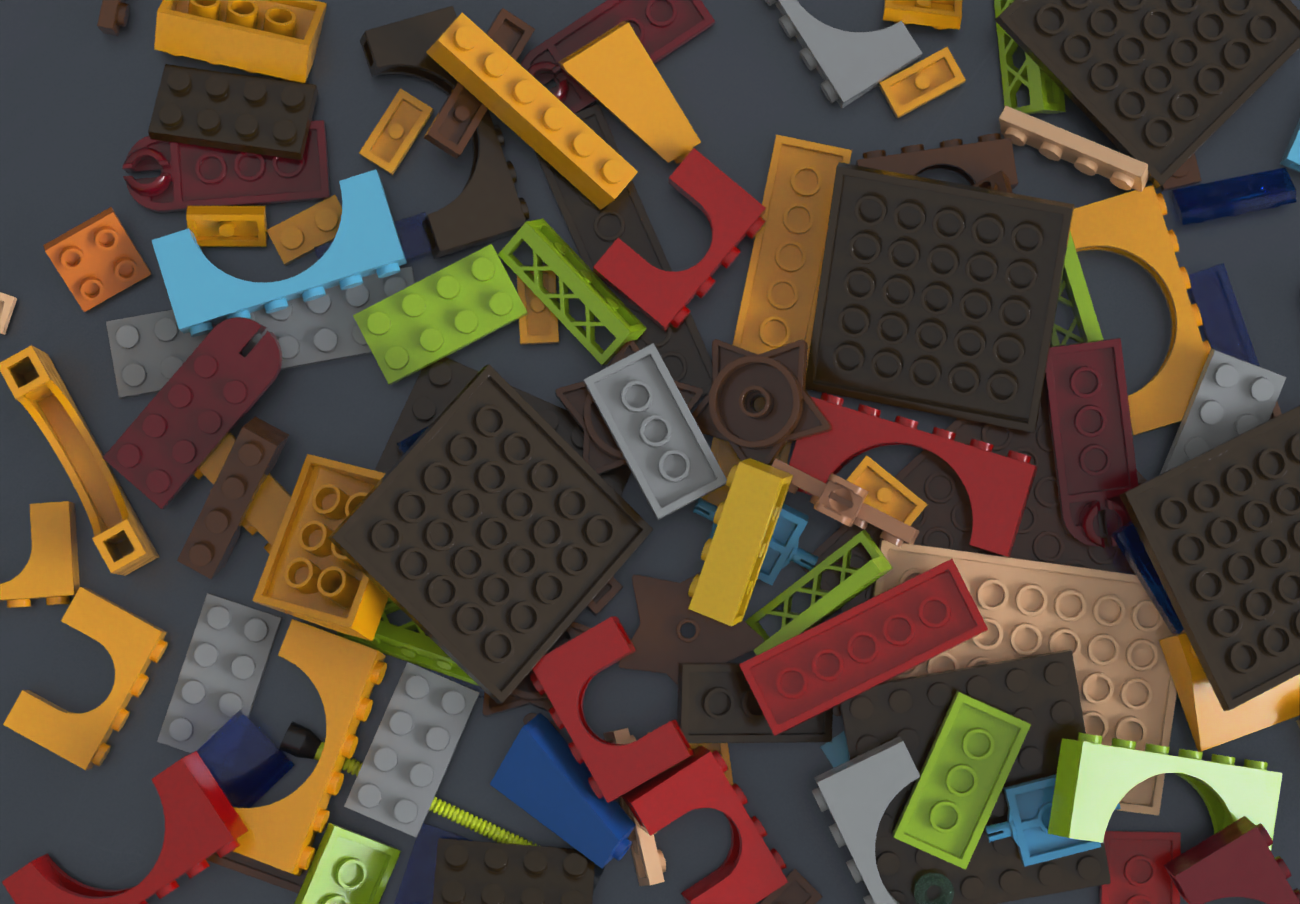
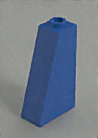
[490,713,636,868]

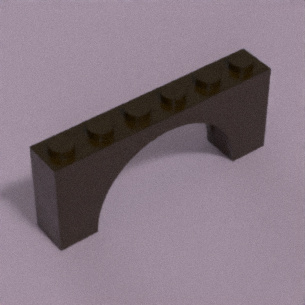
[360,6,529,259]

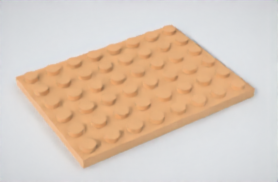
[872,539,1185,816]

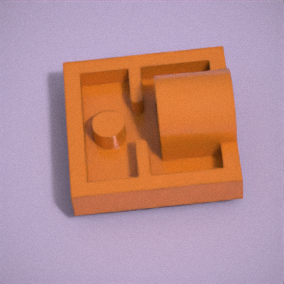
[43,207,151,312]

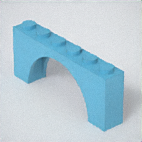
[151,169,407,337]

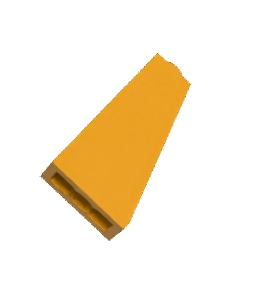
[558,21,701,164]

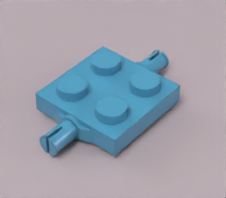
[692,498,818,586]
[985,774,1120,867]

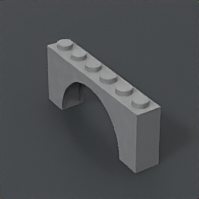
[765,0,922,109]
[812,736,921,904]

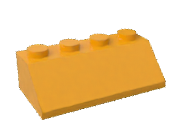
[154,0,327,83]

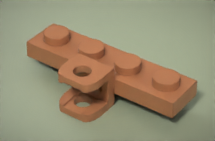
[772,458,920,548]

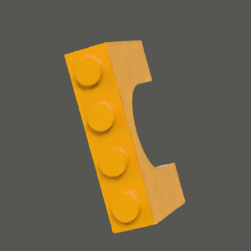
[0,501,80,608]
[3,587,168,770]

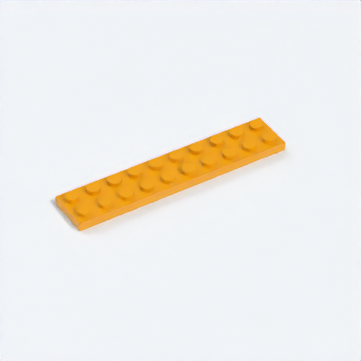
[698,134,852,515]

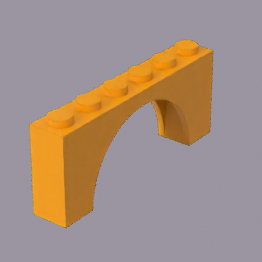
[1070,185,1211,436]
[0,345,159,576]
[233,619,387,876]

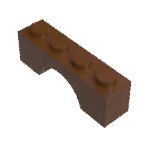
[855,133,1018,189]
[177,416,289,579]

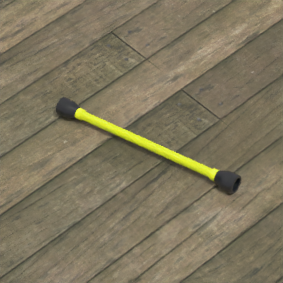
[279,721,605,892]

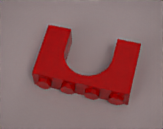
[593,148,766,331]
[530,616,695,803]
[622,745,788,904]

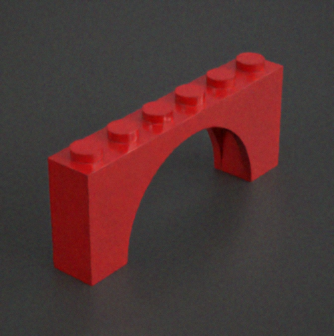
[789,392,1038,557]
[2,751,248,904]

